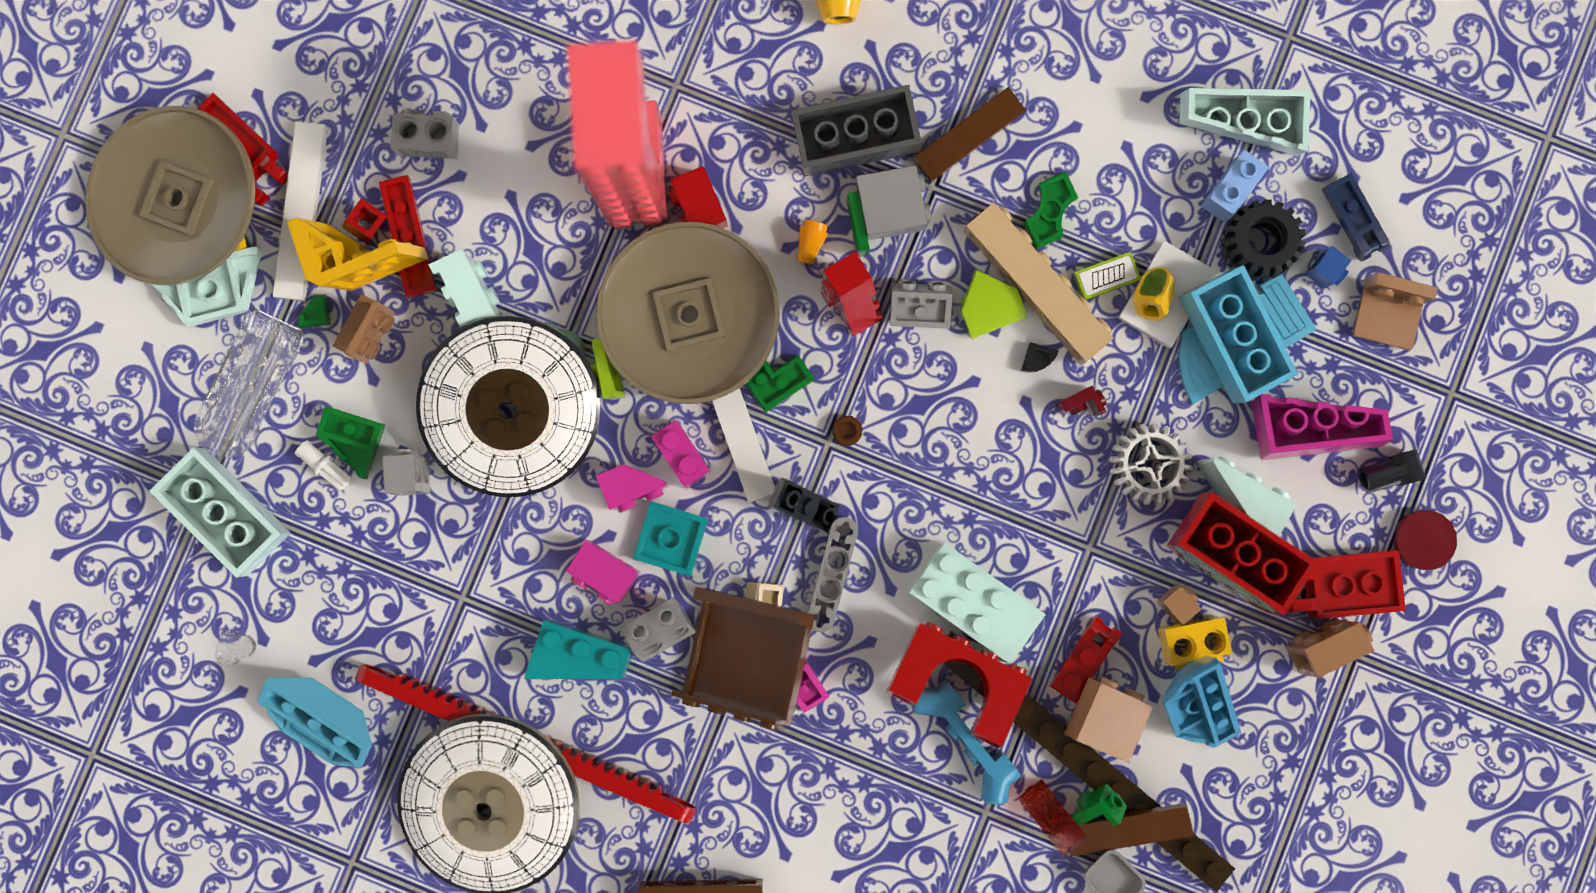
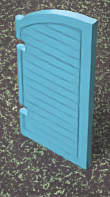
[1179,274,1317,404]

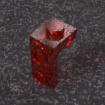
[1018,779,1087,856]

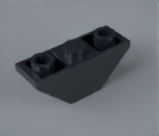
[767,477,840,532]

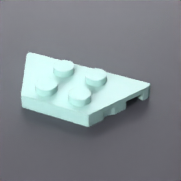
[153,246,262,327]

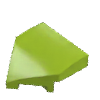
[959,269,1027,339]

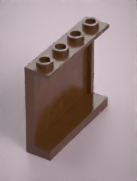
[671,587,815,730]

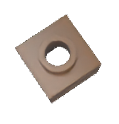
[1156,585,1201,625]

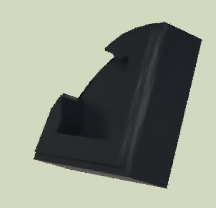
[1020,342,1059,373]

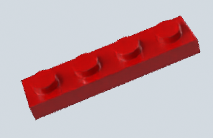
[379,175,437,299]

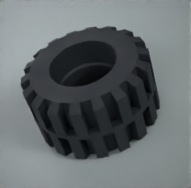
[1221,199,1306,282]

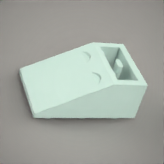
[1198,456,1297,536]

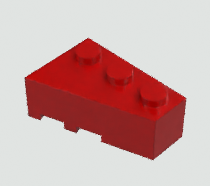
[820,251,884,337]

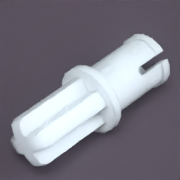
[295,440,351,491]

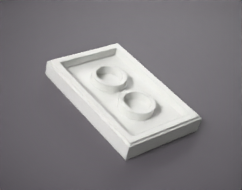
[1118,241,1216,349]

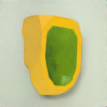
[1133,267,1175,321]

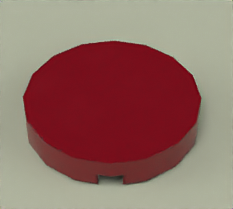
[1393,510,1457,570]

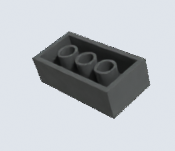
[791,85,922,177]

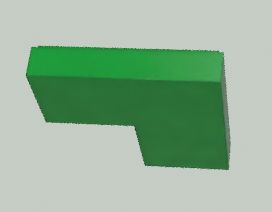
[746,355,815,414]

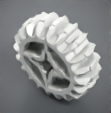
[1109,423,1193,505]

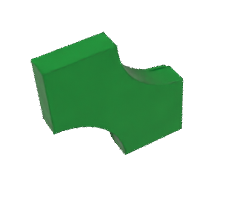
[1023,171,1078,250]

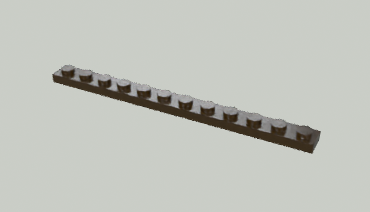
[943,630,1236,893]

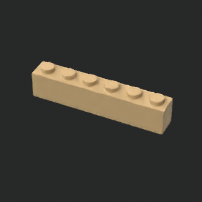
[963,202,1114,366]

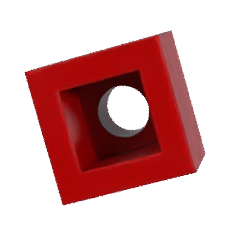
[342,198,387,245]

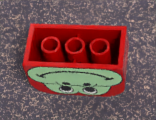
[1167,492,1319,615]

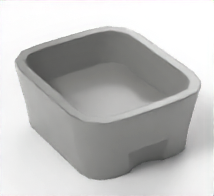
[1084,850,1146,893]

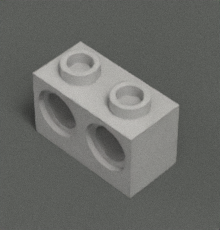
[390,109,459,159]
[382,449,430,496]
[620,597,696,662]

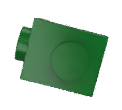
[1072,784,1127,826]

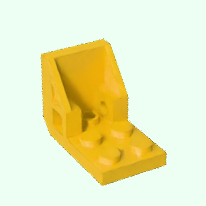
[287,217,428,291]

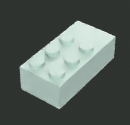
[149,448,291,578]
[907,542,1046,664]

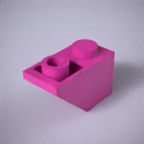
[596,464,668,513]

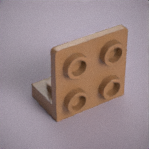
[1352,272,1438,350]
[333,294,396,364]

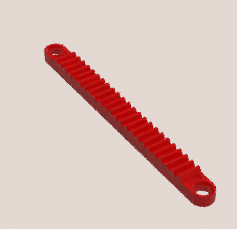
[355,663,697,824]

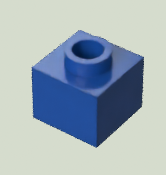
[1305,246,1352,289]

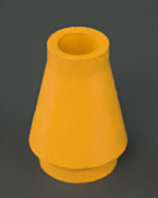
[796,219,829,265]

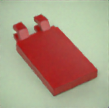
[197,93,288,207]
[1287,550,1406,619]

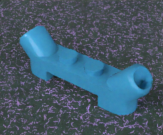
[912,679,1022,805]

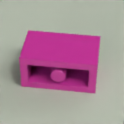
[651,420,712,489]
[566,540,641,605]

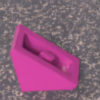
[796,659,829,713]

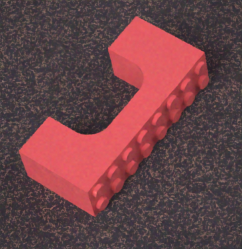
[567,40,668,230]

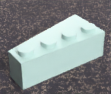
[1179,88,1311,156]
[428,249,506,328]

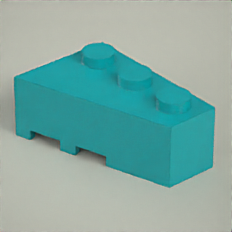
[524,619,633,679]

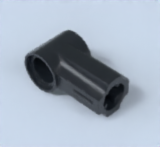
[1358,449,1426,493]

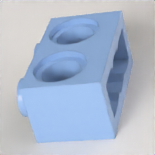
[1201,150,1269,223]

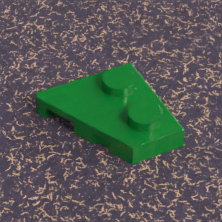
[316,406,385,480]

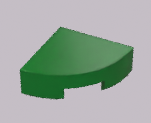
[298,294,331,329]

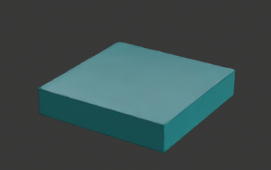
[633,501,709,576]

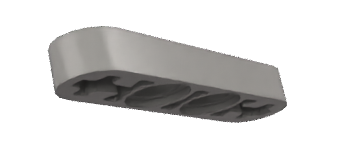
[808,517,858,632]

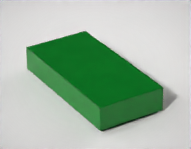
[846,191,870,257]

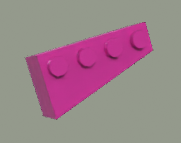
[1251,394,1393,460]

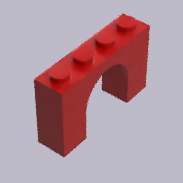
[886,622,1033,748]

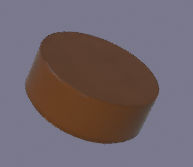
[832,416,863,446]

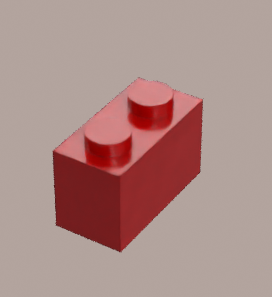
[668,166,728,228]

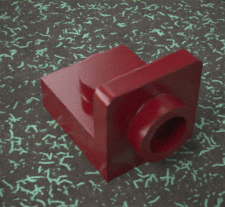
[1056,385,1107,417]

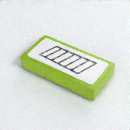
[1073,252,1141,300]

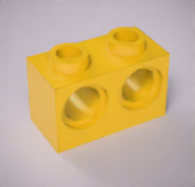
[1158,616,1233,670]

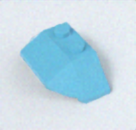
[257,678,372,768]

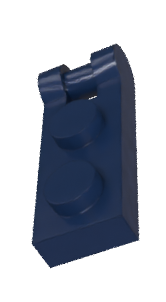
[1321,173,1390,262]

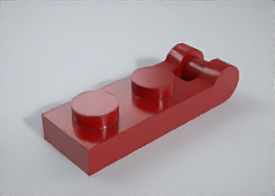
[1049,615,1122,703]

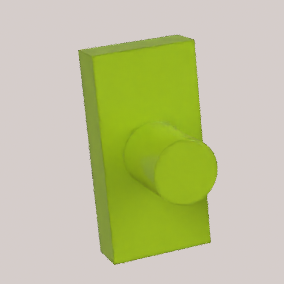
[590,338,625,400]

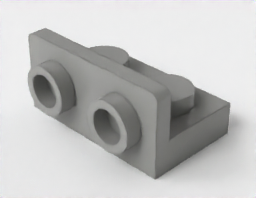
[890,279,953,329]

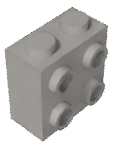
[856,165,931,241]

